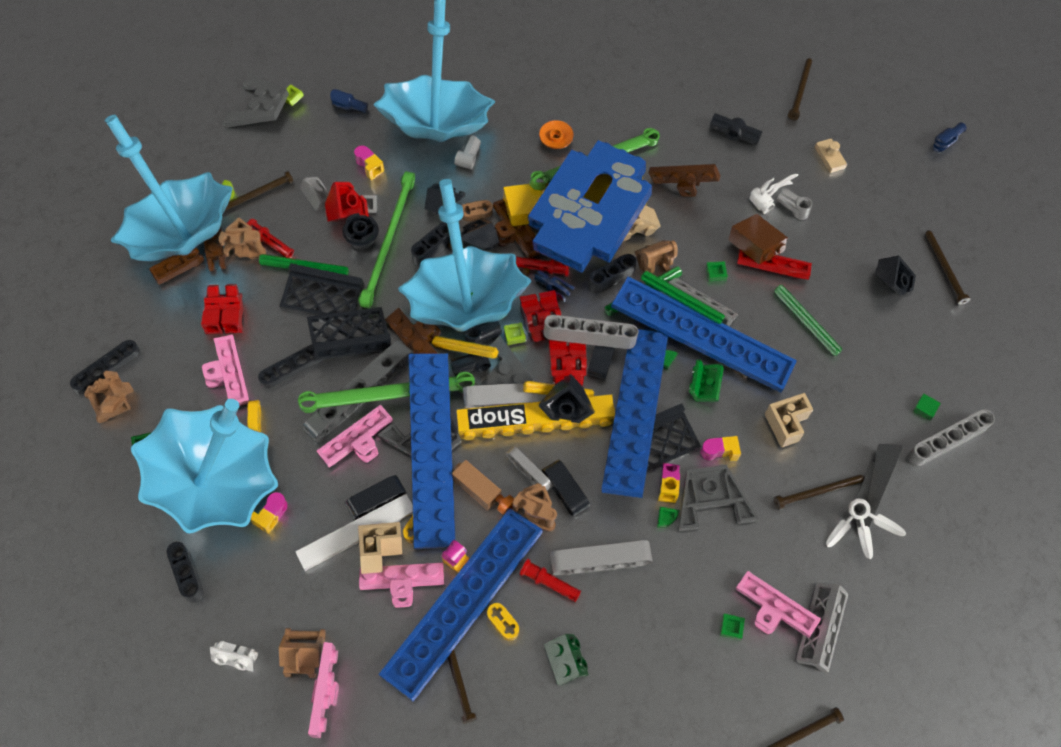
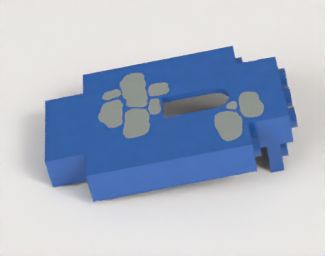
[528,140,652,273]

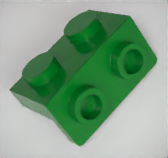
[689,360,724,402]

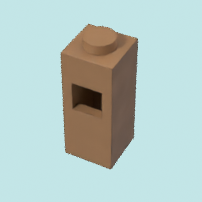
[452,460,501,511]

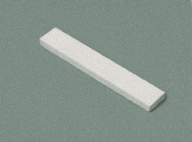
[296,494,413,571]

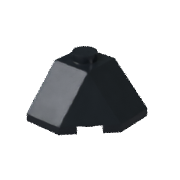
[424,183,466,215]
[460,218,500,250]
[876,255,916,296]
[539,374,595,423]

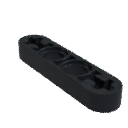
[70,340,140,394]
[258,342,322,388]

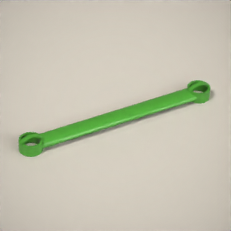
[530,128,660,190]
[358,171,415,309]
[298,372,475,413]

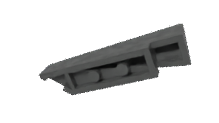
[849,444,904,528]

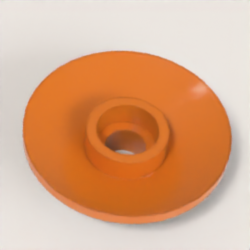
[539,120,574,149]

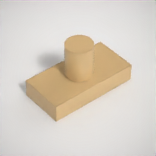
[815,138,847,173]

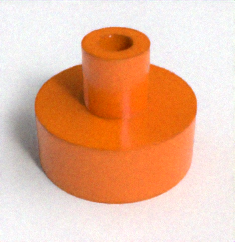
[495,494,514,516]

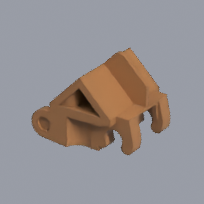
[219,218,266,259]
[634,240,678,273]
[84,371,134,423]
[513,483,557,532]
[279,628,326,678]

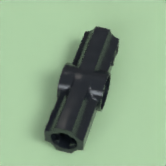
[709,113,763,145]

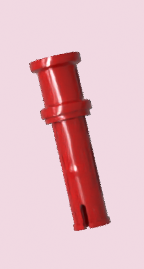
[247,218,294,258]
[516,256,570,277]
[519,558,581,603]

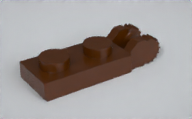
[204,226,226,272]
[149,247,204,285]

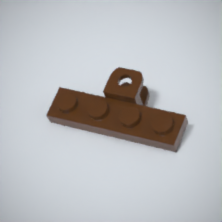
[648,164,720,197]
[493,199,541,258]
[385,307,441,354]

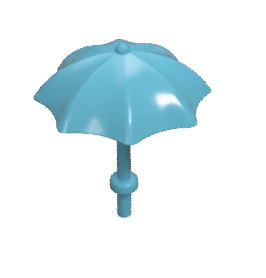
[374,0,495,142]
[105,115,233,262]
[398,179,531,332]
[131,399,278,534]

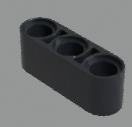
[411,222,451,266]
[589,254,637,293]
[587,345,615,380]
[542,459,590,517]
[345,475,407,521]
[166,541,204,603]

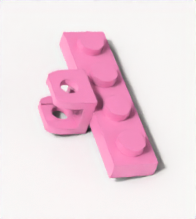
[202,335,249,406]
[316,405,393,468]
[359,562,444,608]
[736,571,821,638]
[308,642,339,738]

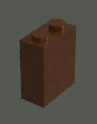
[728,214,788,264]

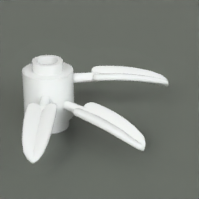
[749,174,798,214]
[826,498,906,559]

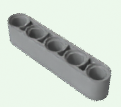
[543,315,639,349]
[463,382,555,408]
[908,409,995,466]
[550,540,653,576]

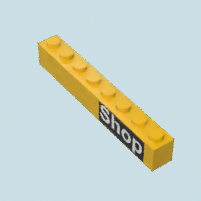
[457,395,615,440]

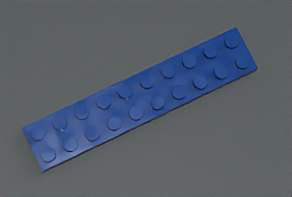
[611,276,797,393]
[601,329,668,498]
[409,353,455,549]
[379,508,543,702]

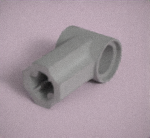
[454,135,481,170]
[776,188,812,220]

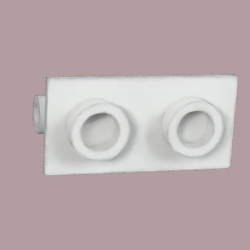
[210,641,258,672]

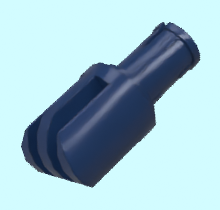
[330,89,368,113]
[933,122,967,152]
[534,270,575,302]

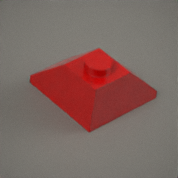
[325,182,369,222]

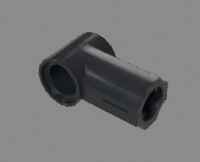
[464,321,502,344]
[450,354,491,377]

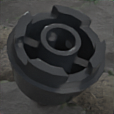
[342,213,379,250]

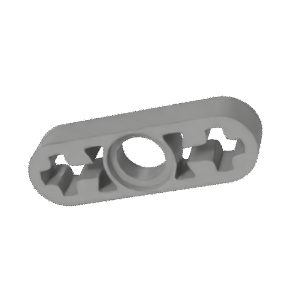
[506,446,553,491]

